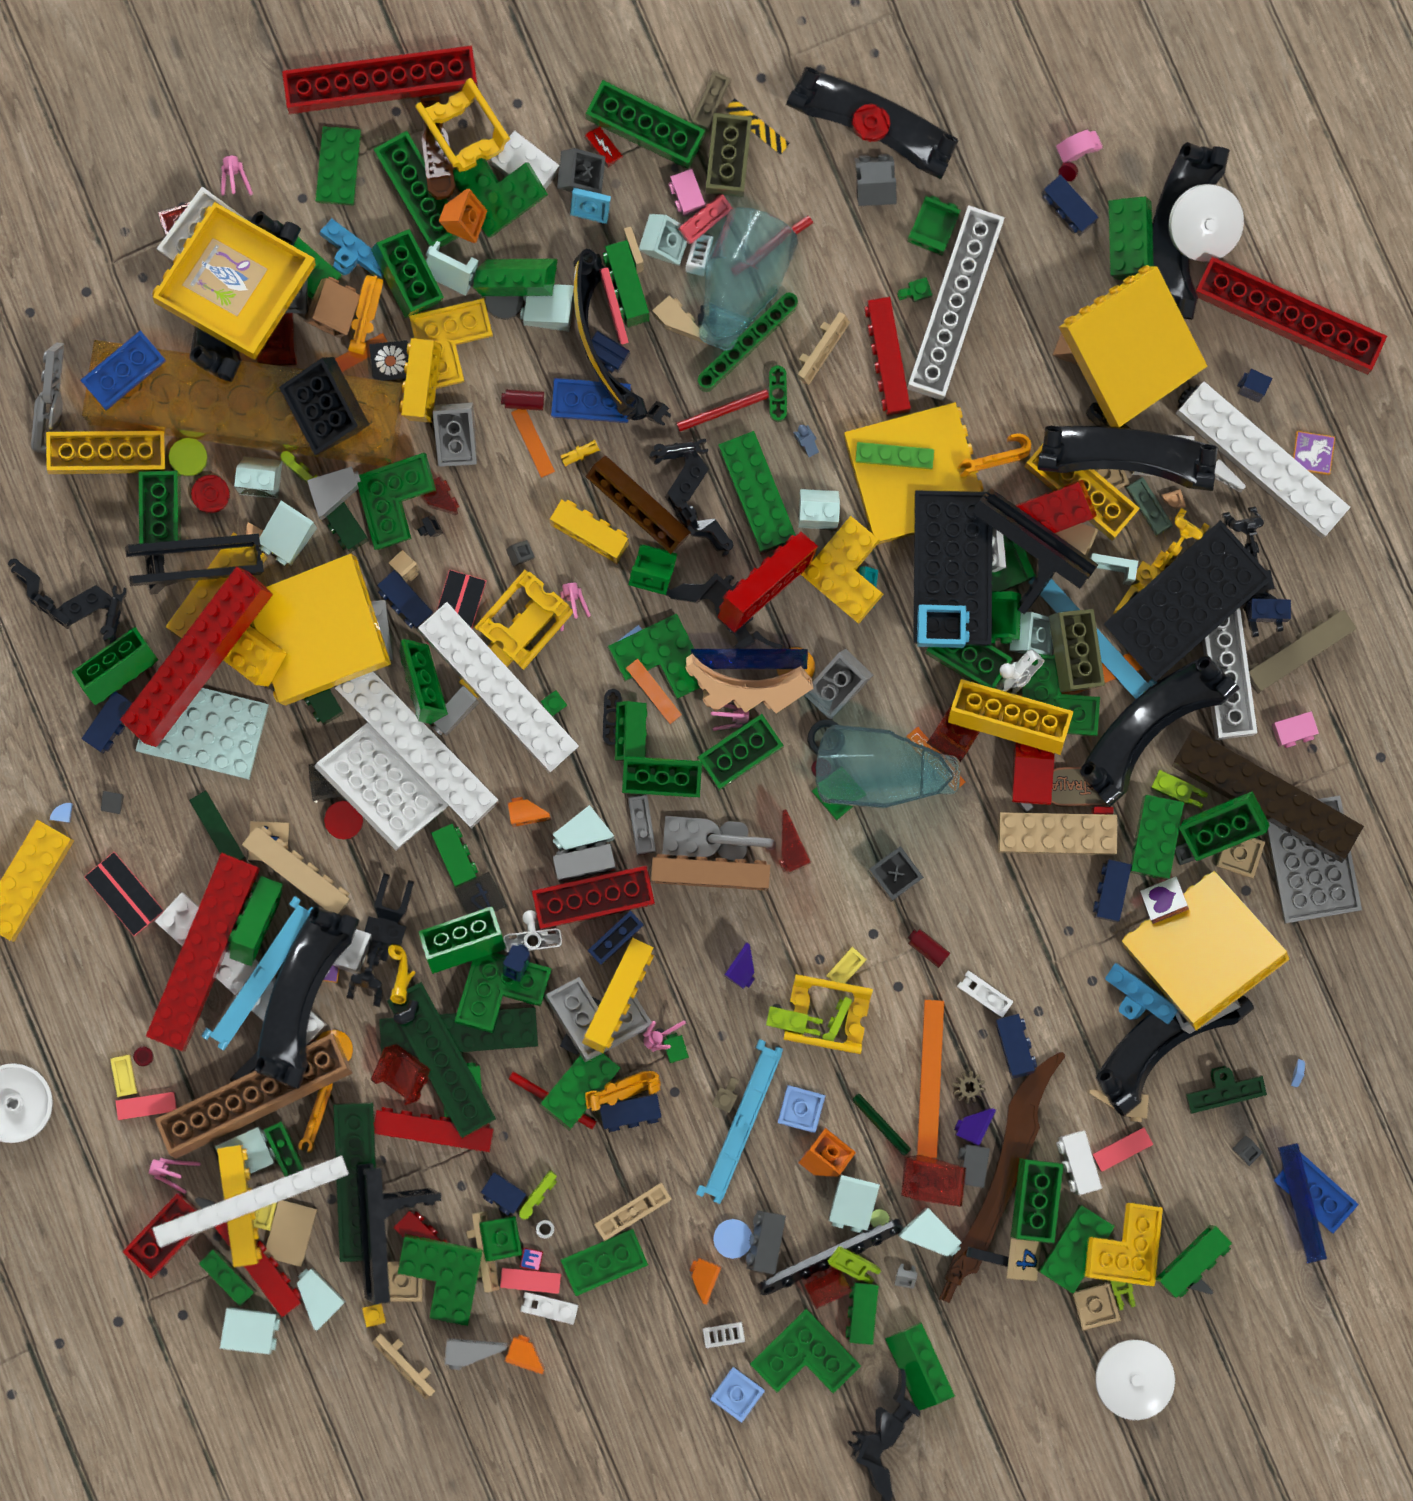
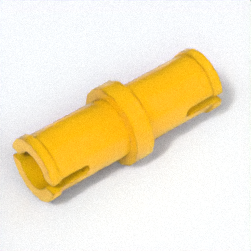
[560,440,600,467]

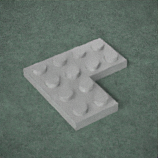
[545,977,652,1062]

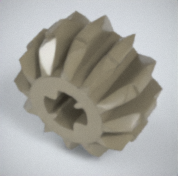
[952,1071,986,1104]

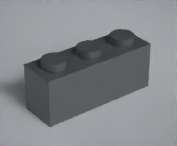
[746,1210,786,1274]

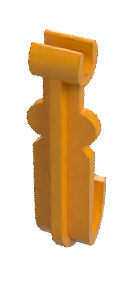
[348,275,383,355]
[958,433,1031,477]
[585,1071,661,1111]
[298,1083,333,1153]

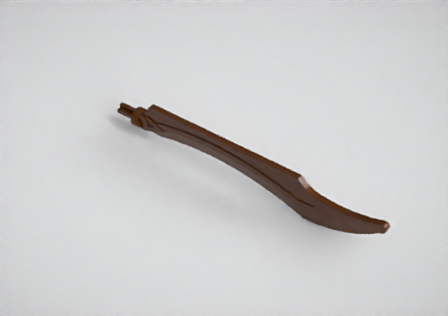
[939,1052,1065,1304]

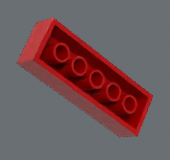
[718,531,818,632]
[532,865,655,930]

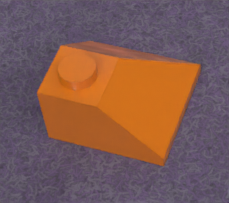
[439,189,487,243]
[508,797,551,827]
[798,1128,856,1177]
[689,1258,721,1305]
[505,1334,545,1374]

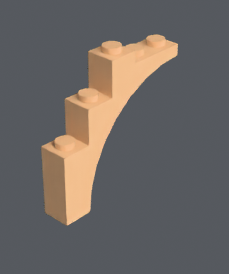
[685,654,814,713]

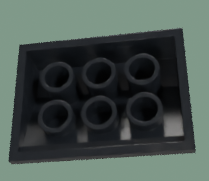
[279,357,370,455]

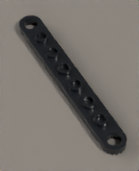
[757,1219,903,1295]

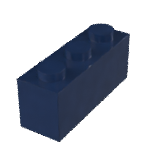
[1042,175,1099,236]
[377,570,434,630]
[81,691,132,754]
[1092,860,1132,923]
[587,910,644,965]
[995,1014,1037,1079]
[600,1094,662,1132]

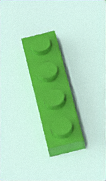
[855,442,934,470]

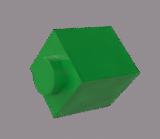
[663,1033,689,1063]

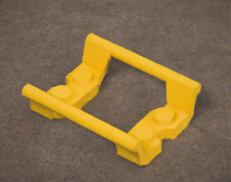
[415,78,510,172]
[474,569,573,670]
[783,974,873,1055]

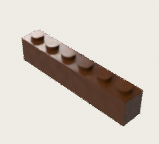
[585,455,691,554]

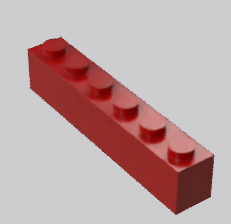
[864,297,911,416]
[374,1107,494,1152]
[214,1221,303,1317]

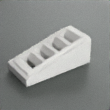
[686,234,714,276]
[1215,460,1246,492]
[703,1322,745,1348]

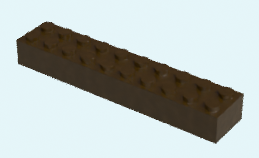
[1172,729,1364,863]

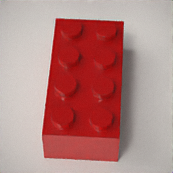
[1015,479,1097,533]
[122,1193,198,1279]

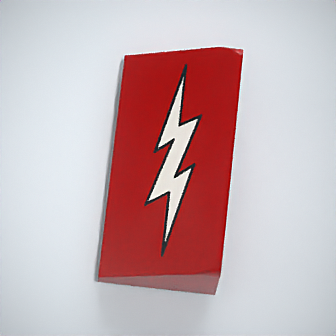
[584,126,623,167]

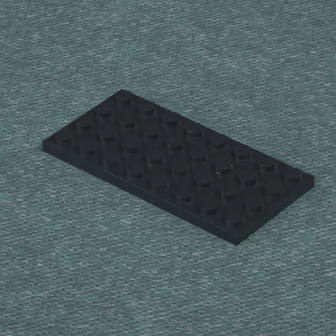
[913,490,992,646]
[1104,520,1272,682]

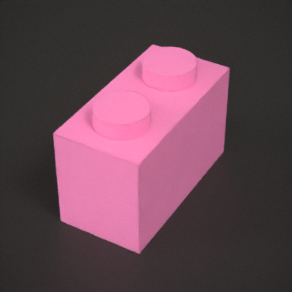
[668,169,705,217]
[1272,711,1319,748]

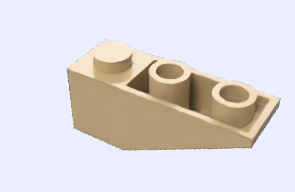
[652,295,708,344]

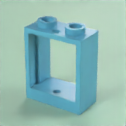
[917,605,969,648]

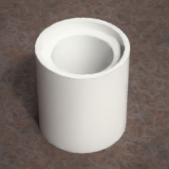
[536,1220,555,1238]

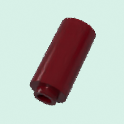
[501,389,545,411]
[908,929,950,968]

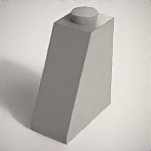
[307,466,361,520]
[432,685,479,736]

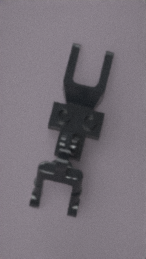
[649,439,733,557]
[1222,506,1283,638]
[8,558,127,644]
[346,873,415,1007]

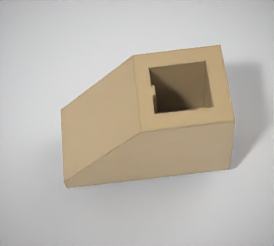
[388,550,419,582]

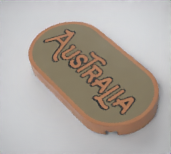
[1051,767,1107,807]

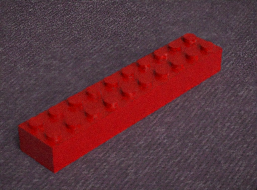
[282,45,478,114]
[1195,257,1387,375]
[120,566,273,747]
[145,853,260,1052]

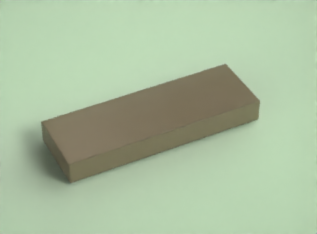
[691,71,731,131]

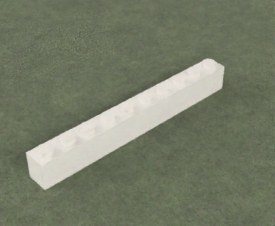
[153,1156,348,1247]

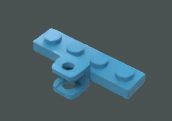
[319,218,384,278]
[1105,963,1178,1024]

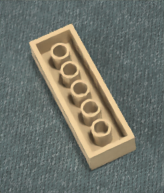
[998,812,1117,855]
[242,826,351,914]

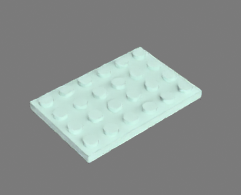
[136,688,269,780]

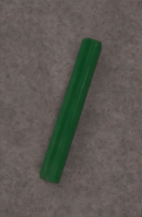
[852,1094,911,1156]

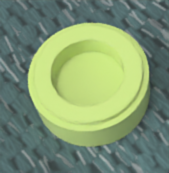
[870,1209,889,1227]

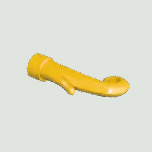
[388,944,415,1004]

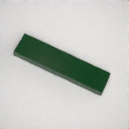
[189,790,246,860]

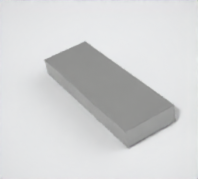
[628,794,656,855]

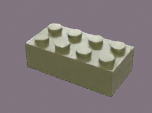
[706,113,752,197]
[1049,609,1105,692]

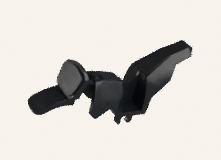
[666,573,784,652]
[848,1368,921,1501]

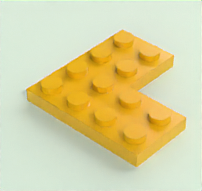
[409,298,493,389]
[801,516,884,624]
[1085,1203,1163,1287]

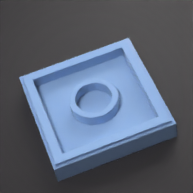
[777,1085,826,1133]
[710,1367,765,1423]

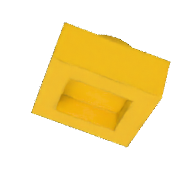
[362,1304,386,1327]

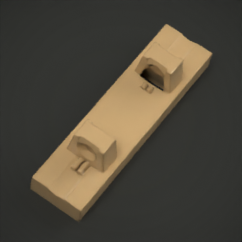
[798,312,850,385]
[594,1182,672,1241]
[466,1211,500,1293]
[372,1334,435,1400]

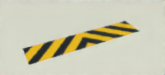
[725,98,790,155]

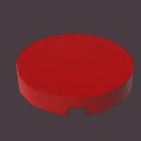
[852,104,890,142]
[191,475,230,513]
[324,801,364,840]

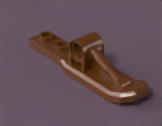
[420,96,455,200]

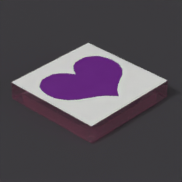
[1140,877,1189,924]

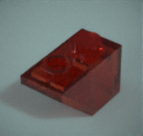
[423,477,460,515]

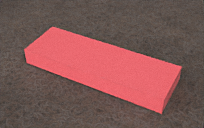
[678,194,733,244]
[115,1092,177,1120]
[1092,1127,1153,1172]
[500,1268,561,1294]

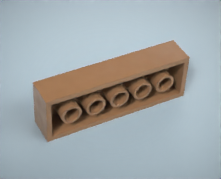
[651,854,770,891]

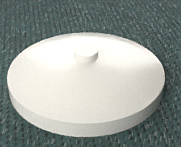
[1169,184,1244,262]
[0,1064,53,1143]
[1095,1340,1175,1420]

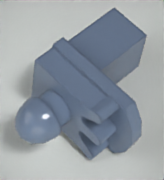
[793,424,819,457]

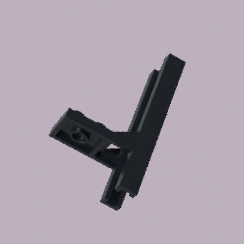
[972,488,1099,614]
[125,534,264,594]
[356,1163,442,1304]

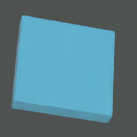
[570,188,611,224]

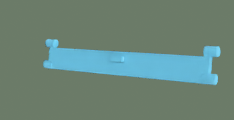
[1029,577,1157,699]
[201,896,313,1051]
[696,1039,783,1204]

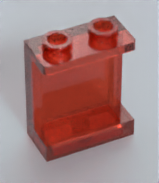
[371,1044,431,1105]

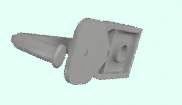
[31,342,64,454]
[662,816,776,861]

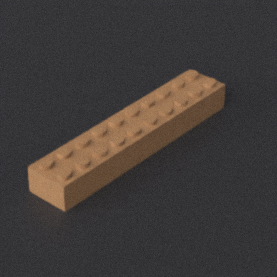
[155,1034,353,1159]

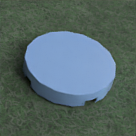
[713,1219,752,1259]

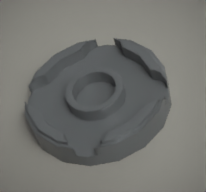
[485,296,523,320]

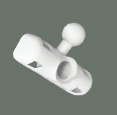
[995,650,1044,694]
[504,910,562,952]

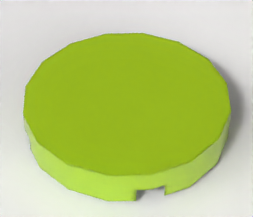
[169,438,208,476]

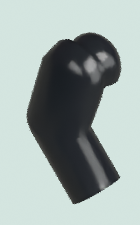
[393,1000,419,1025]

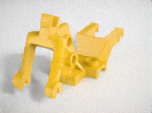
[1113,507,1210,615]

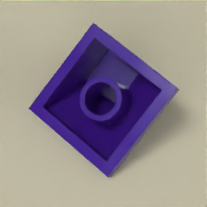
[724,942,755,989]
[954,1108,996,1146]

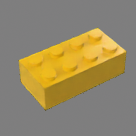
[399,338,442,423]
[550,499,629,564]
[223,626,287,687]

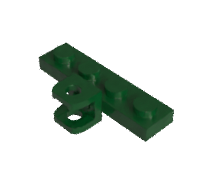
[1186,1066,1267,1114]

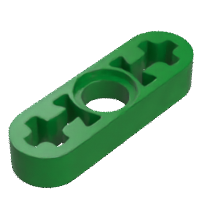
[769,365,787,422]

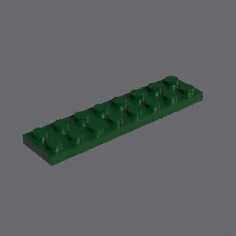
[387,982,497,1139]
[379,1007,538,1058]
[333,1102,376,1262]

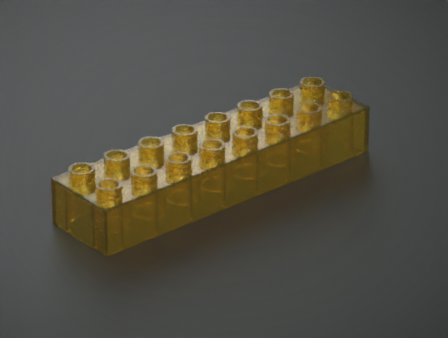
[82,340,404,466]

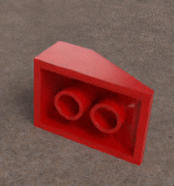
[1012,742,1055,805]

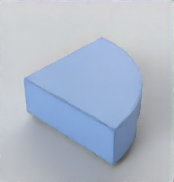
[50,803,73,823]
[1291,1059,1305,1088]

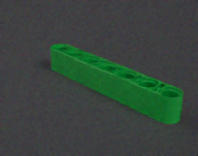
[698,293,798,392]

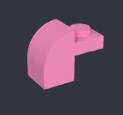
[1056,130,1103,163]

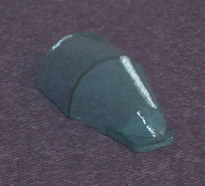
[699,207,798,350]
[816,725,960,808]

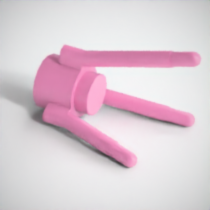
[221,156,253,195]
[560,583,591,631]
[711,704,749,731]
[643,1020,686,1052]
[149,1158,201,1194]

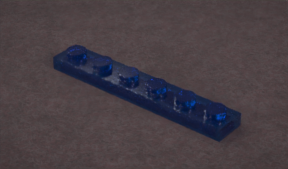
[691,649,808,669]
[1278,1143,1327,1264]

